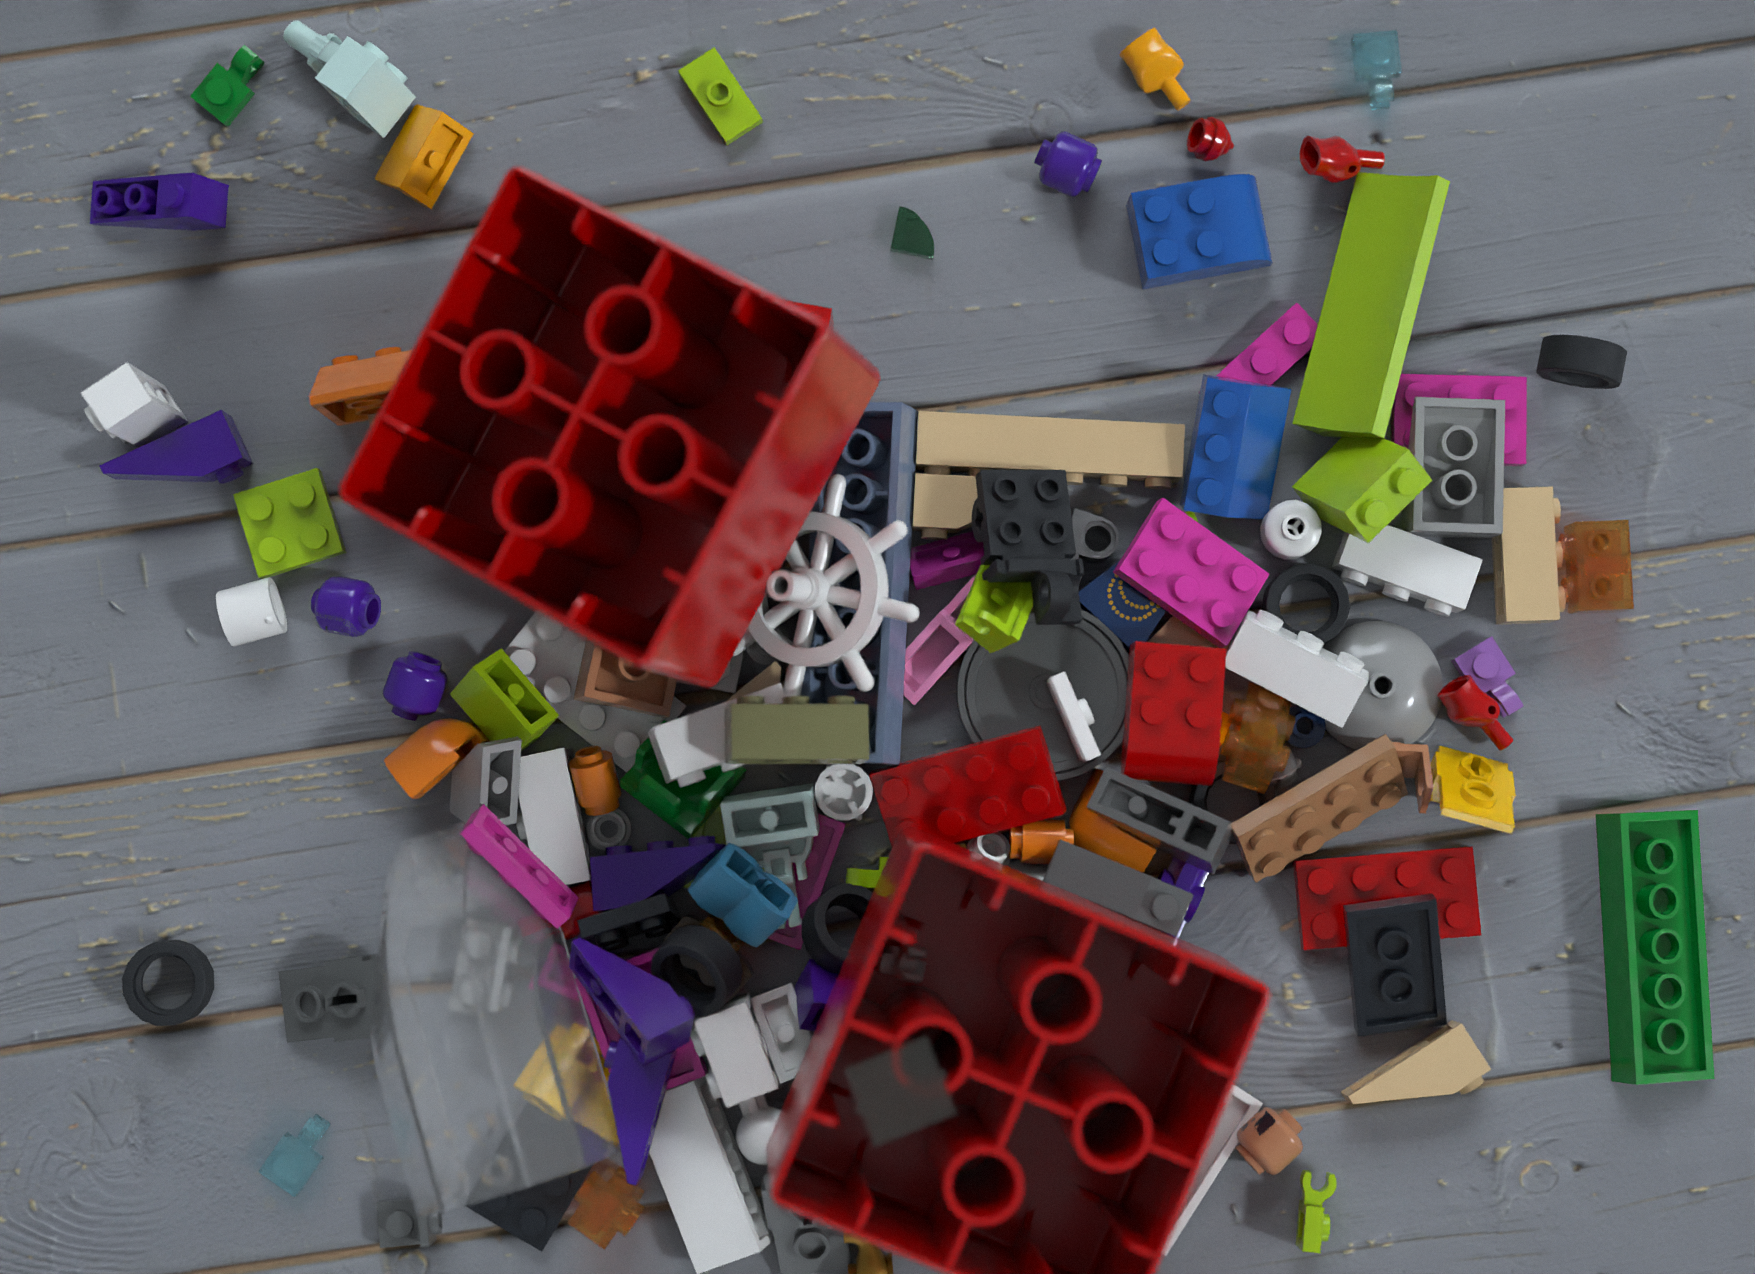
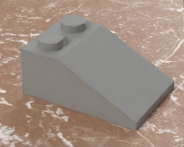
[1402,397,1505,539]

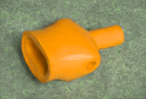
[1119,27,1191,111]

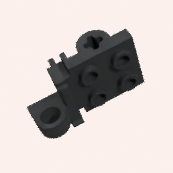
[972,470,1084,625]

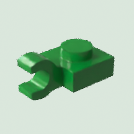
[190,45,265,127]

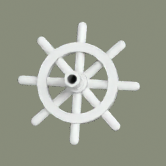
[732,474,919,697]

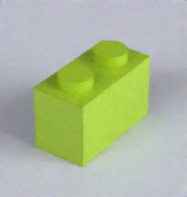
[450,648,559,751]

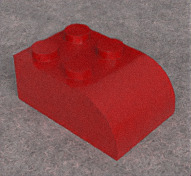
[1121,641,1227,786]

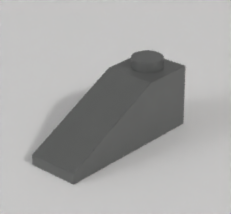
[1086,767,1233,875]
[1043,839,1194,937]

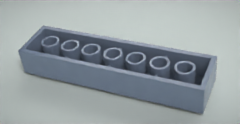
[801,402,918,765]

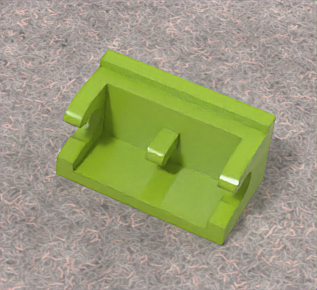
[955,565,1034,653]

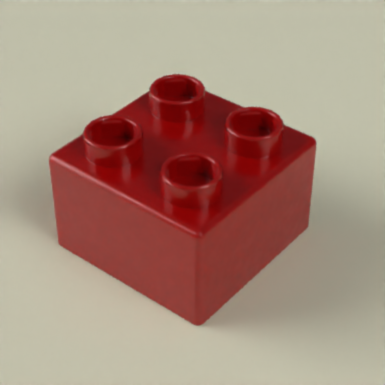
[339,166,880,688]
[766,826,1270,1274]

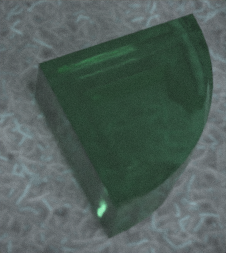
[890,206,934,260]

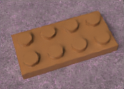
[1231,734,1408,883]

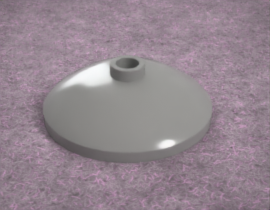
[1322,621,1443,750]

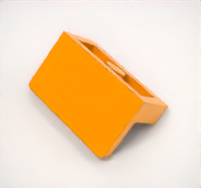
[375,104,474,209]

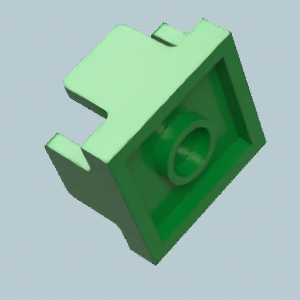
[620,717,746,839]

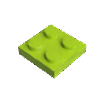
[233,468,346,579]

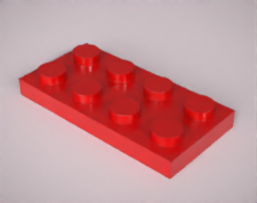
[869,725,1067,847]
[1293,846,1482,950]

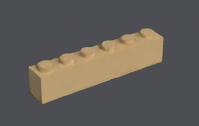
[915,411,1185,490]

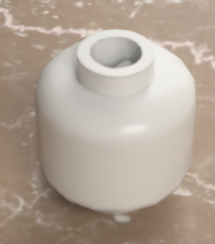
[1260,500,1322,560]

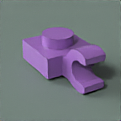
[1451,636,1523,718]

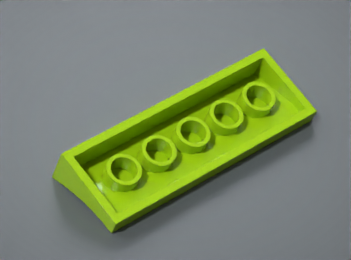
[1292,172,1450,438]

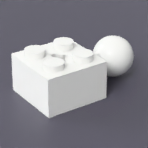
[691,992,781,1165]

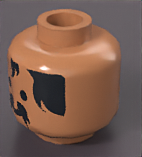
[1235,1107,1303,1175]

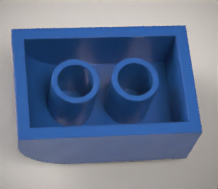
[1126,174,1273,289]

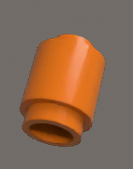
[568,746,622,816]
[1009,819,1074,864]

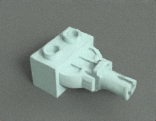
[283,20,416,138]
[721,783,820,929]

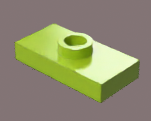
[678,47,763,146]

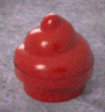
[1187,117,1234,162]

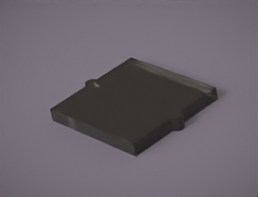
[845,1036,956,1146]

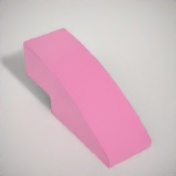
[903,574,977,705]

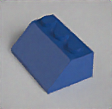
[1180,374,1292,519]

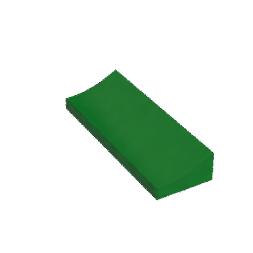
[1595,810,1715,1085]

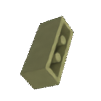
[725,696,869,764]

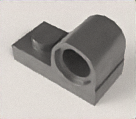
[1071,508,1119,585]

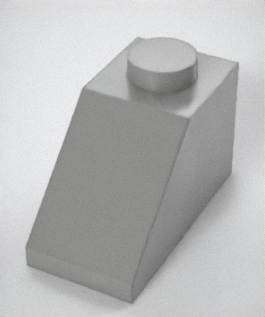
[450,737,522,825]

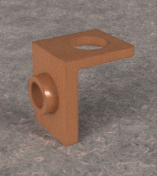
[1368,742,1433,814]

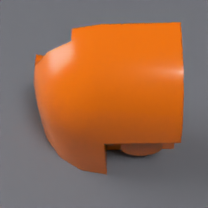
[384,718,491,799]
[1069,768,1156,873]

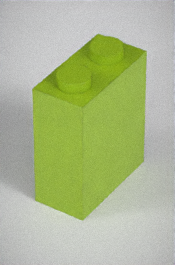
[1292,437,1432,543]

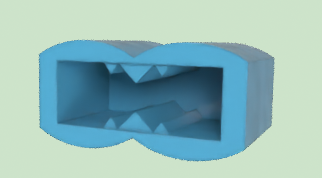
[688,843,798,947]

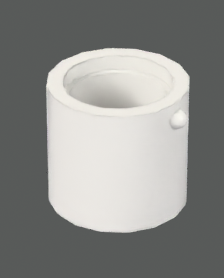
[216,577,287,647]
[815,764,873,821]

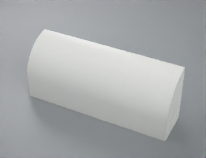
[649,1076,774,1274]

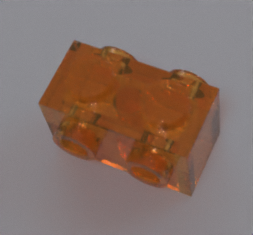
[1558,520,1634,614]
[1221,682,1296,794]
[567,1166,645,1250]

